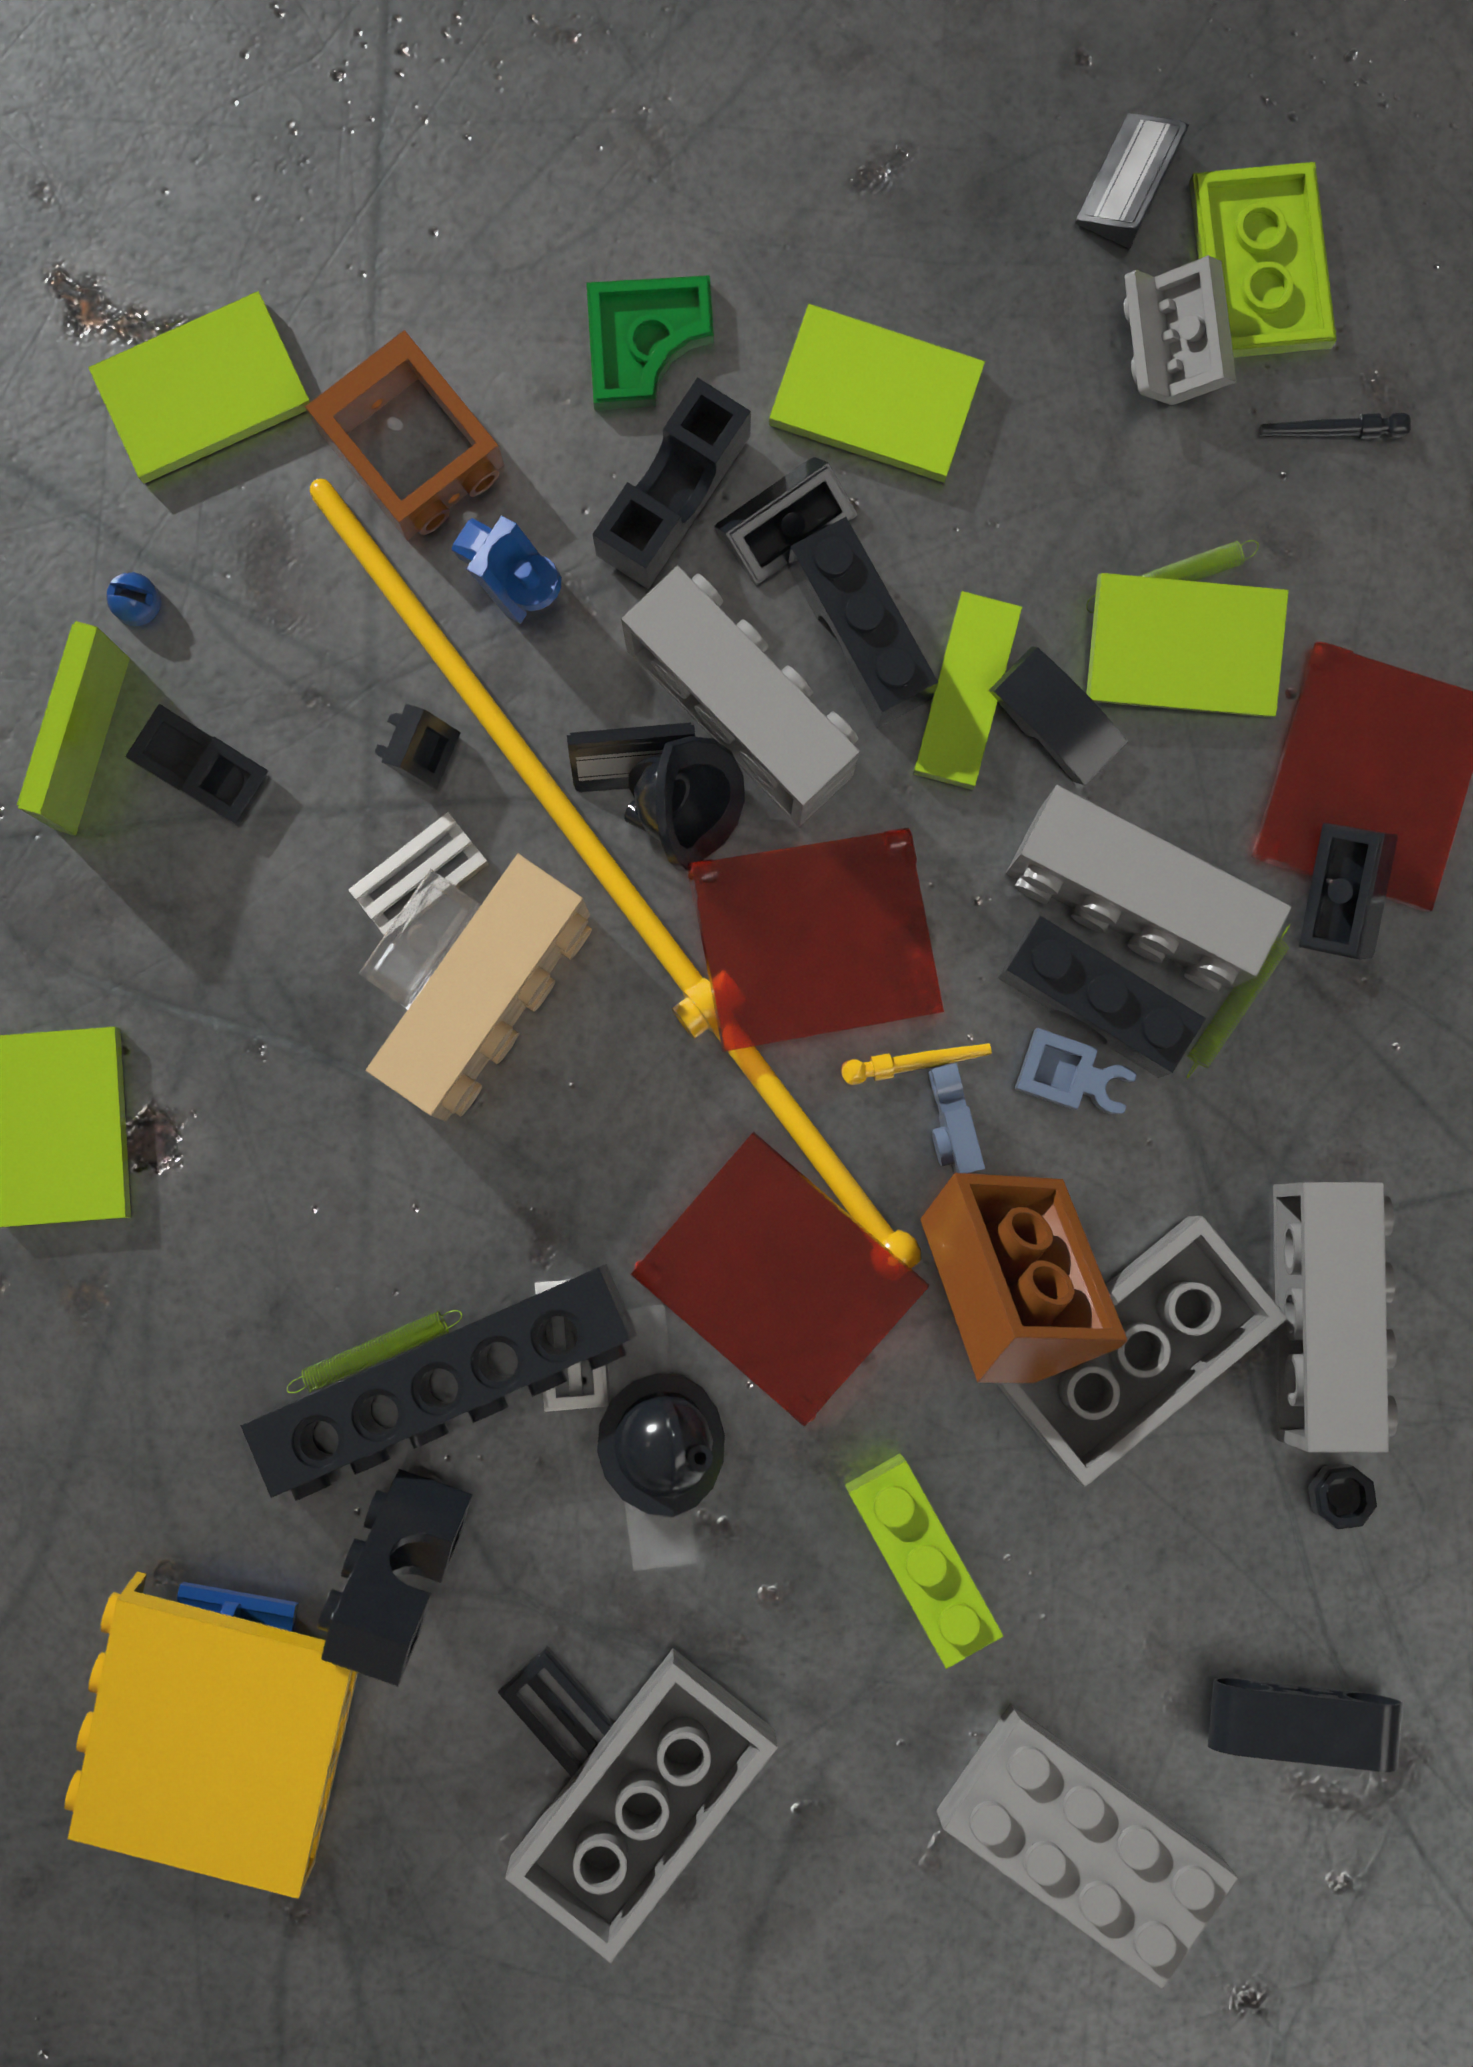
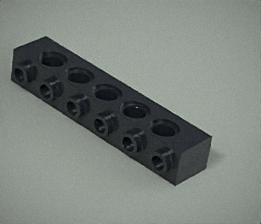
[240,1264,637,1501]

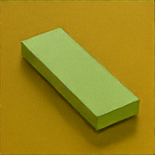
[913,591,1022,790]

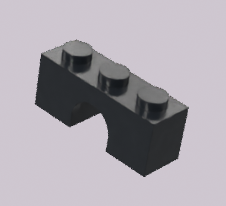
[592,377,751,589]
[788,517,938,728]
[998,915,1206,1078]
[317,1469,473,1687]

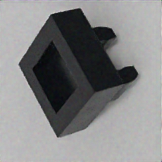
[375,704,461,790]

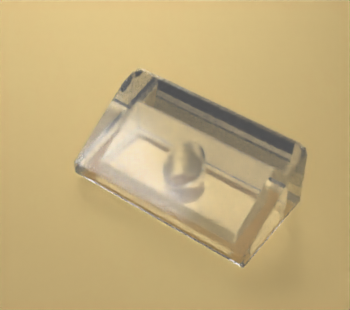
[359,868,482,1010]

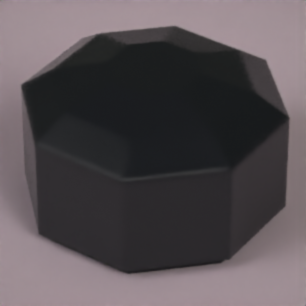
[1308,1464,1377,1529]

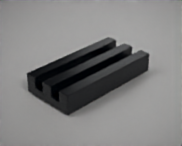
[498,1646,615,1777]

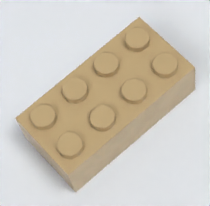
[365,853,592,1121]

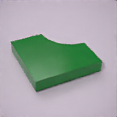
[586,275,714,410]

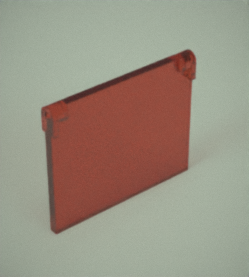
[1251,642,1473,913]
[687,827,944,1052]
[630,1132,930,1427]

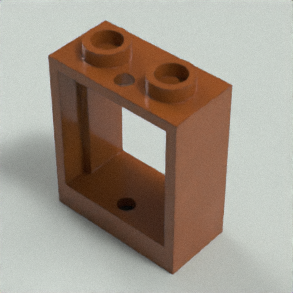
[305,330,504,541]

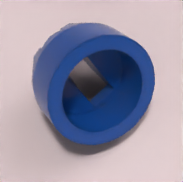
[107,572,161,626]

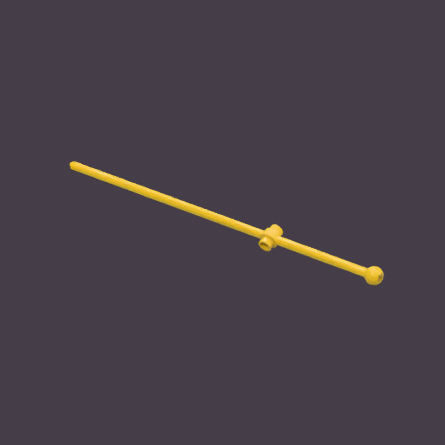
[309,478,922,1280]

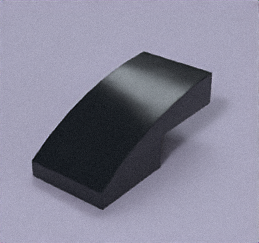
[989,646,1128,785]
[125,704,269,824]

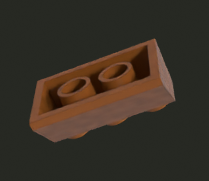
[920,1173,1128,1383]

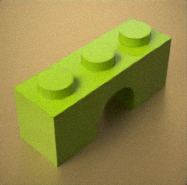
[845,1453,1004,1669]

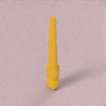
[841,1043,992,1085]

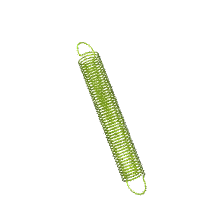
[1086,540,1259,613]
[1186,924,1290,1079]
[287,1310,462,1393]

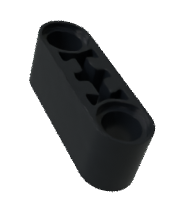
[1208,1678,1403,1772]

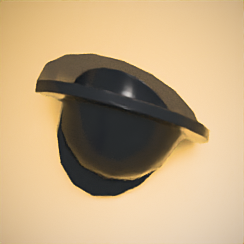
[625,736,745,871]
[597,1373,725,1518]

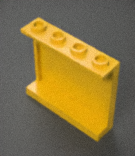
[64,1571,358,1899]

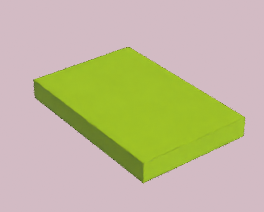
[1189,162,1337,358]
[88,291,310,484]
[769,303,985,483]
[1086,573,1289,718]
[17,621,130,836]
[0,1027,131,1227]

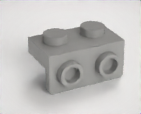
[1124,255,1237,405]

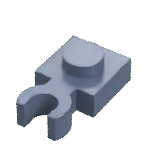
[1014,1028,1137,1115]
[928,1063,985,1174]

